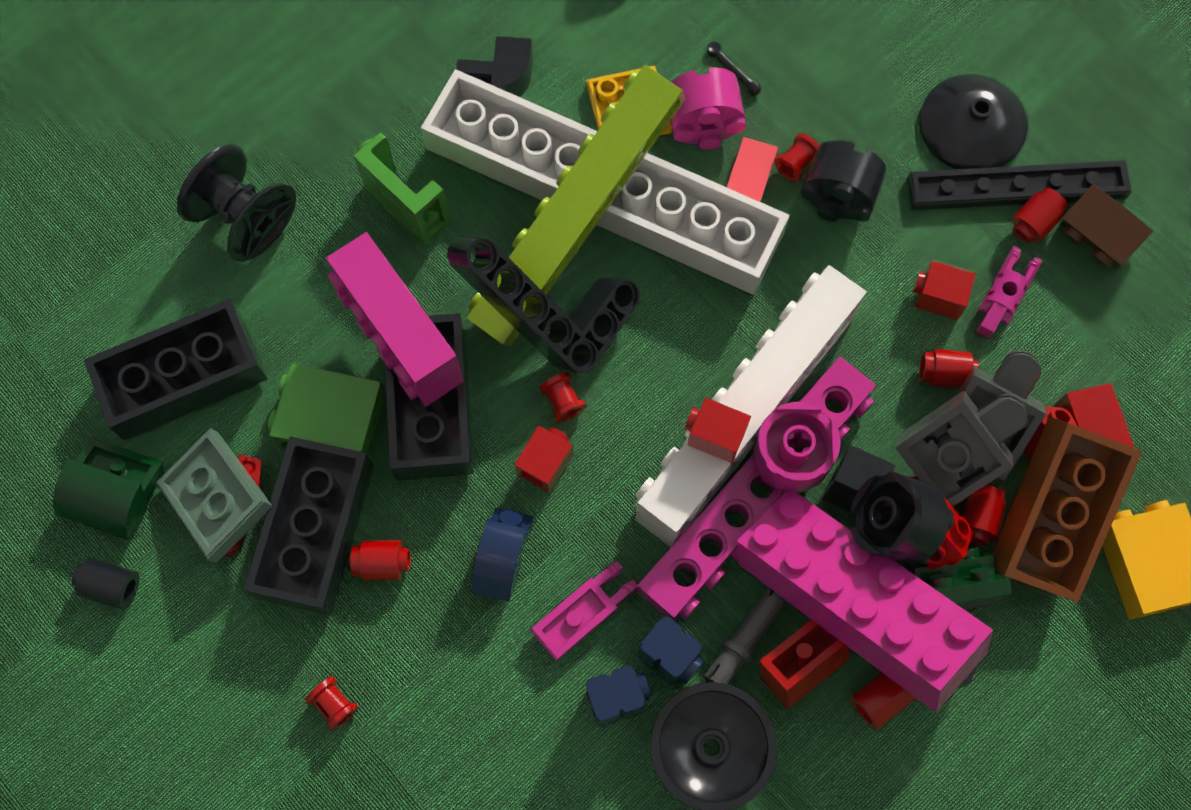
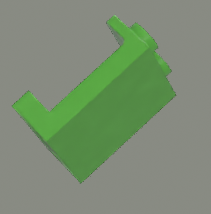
[353,133,451,245]
[268,363,386,457]

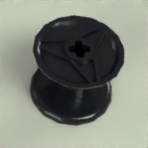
[177,144,296,262]

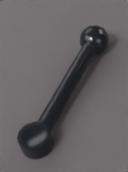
[707,41,762,95]

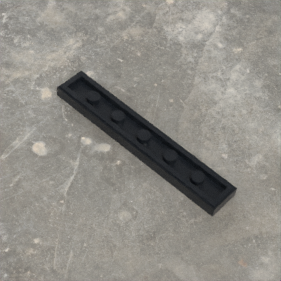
[907,160,1132,211]

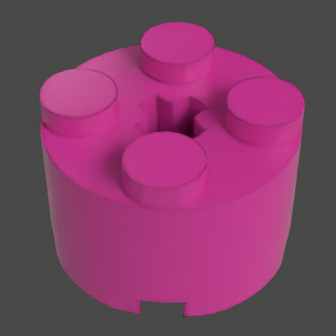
[671,67,746,150]
[753,402,841,492]

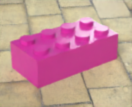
[326,232,464,407]

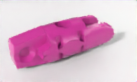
[976,246,1043,339]

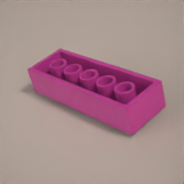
[737,490,993,712]

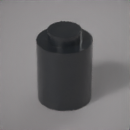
[71,558,139,610]

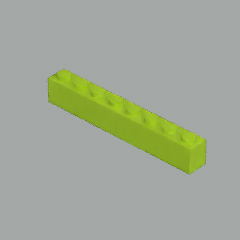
[466,64,686,346]

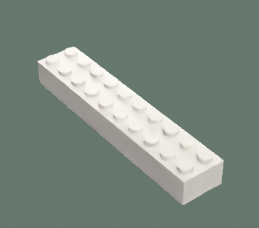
[421,69,790,295]

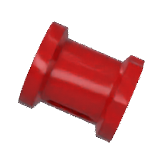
[774,133,819,182]
[539,372,587,423]
[304,676,359,732]

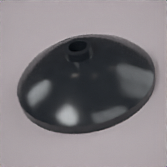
[919,74,1028,169]
[651,682,777,810]

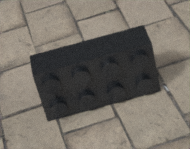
[84,299,268,441]
[385,313,474,481]
[244,436,374,616]

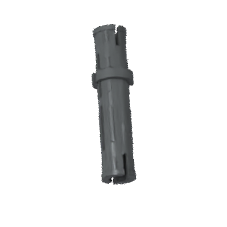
[703,587,788,685]

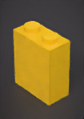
[1102,500,1191,620]

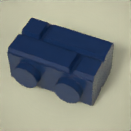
[638,616,704,686]
[586,665,651,727]

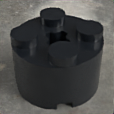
[800,140,887,222]
[851,472,954,566]

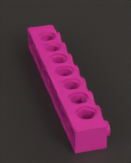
[636,357,876,621]

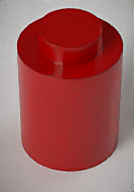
[850,672,915,731]

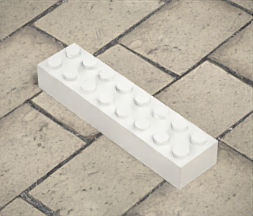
[634,265,867,548]

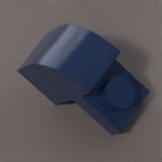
[471,507,533,602]

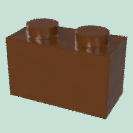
[1060,183,1153,269]

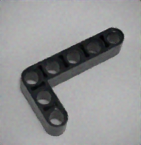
[447,236,640,373]

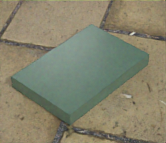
[156,428,272,563]

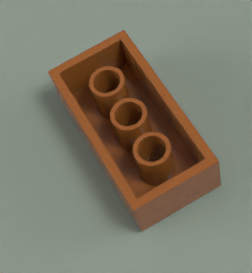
[991,416,1143,603]

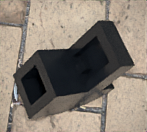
[456,36,533,97]

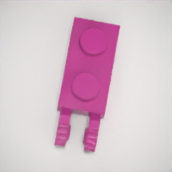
[530,561,638,662]

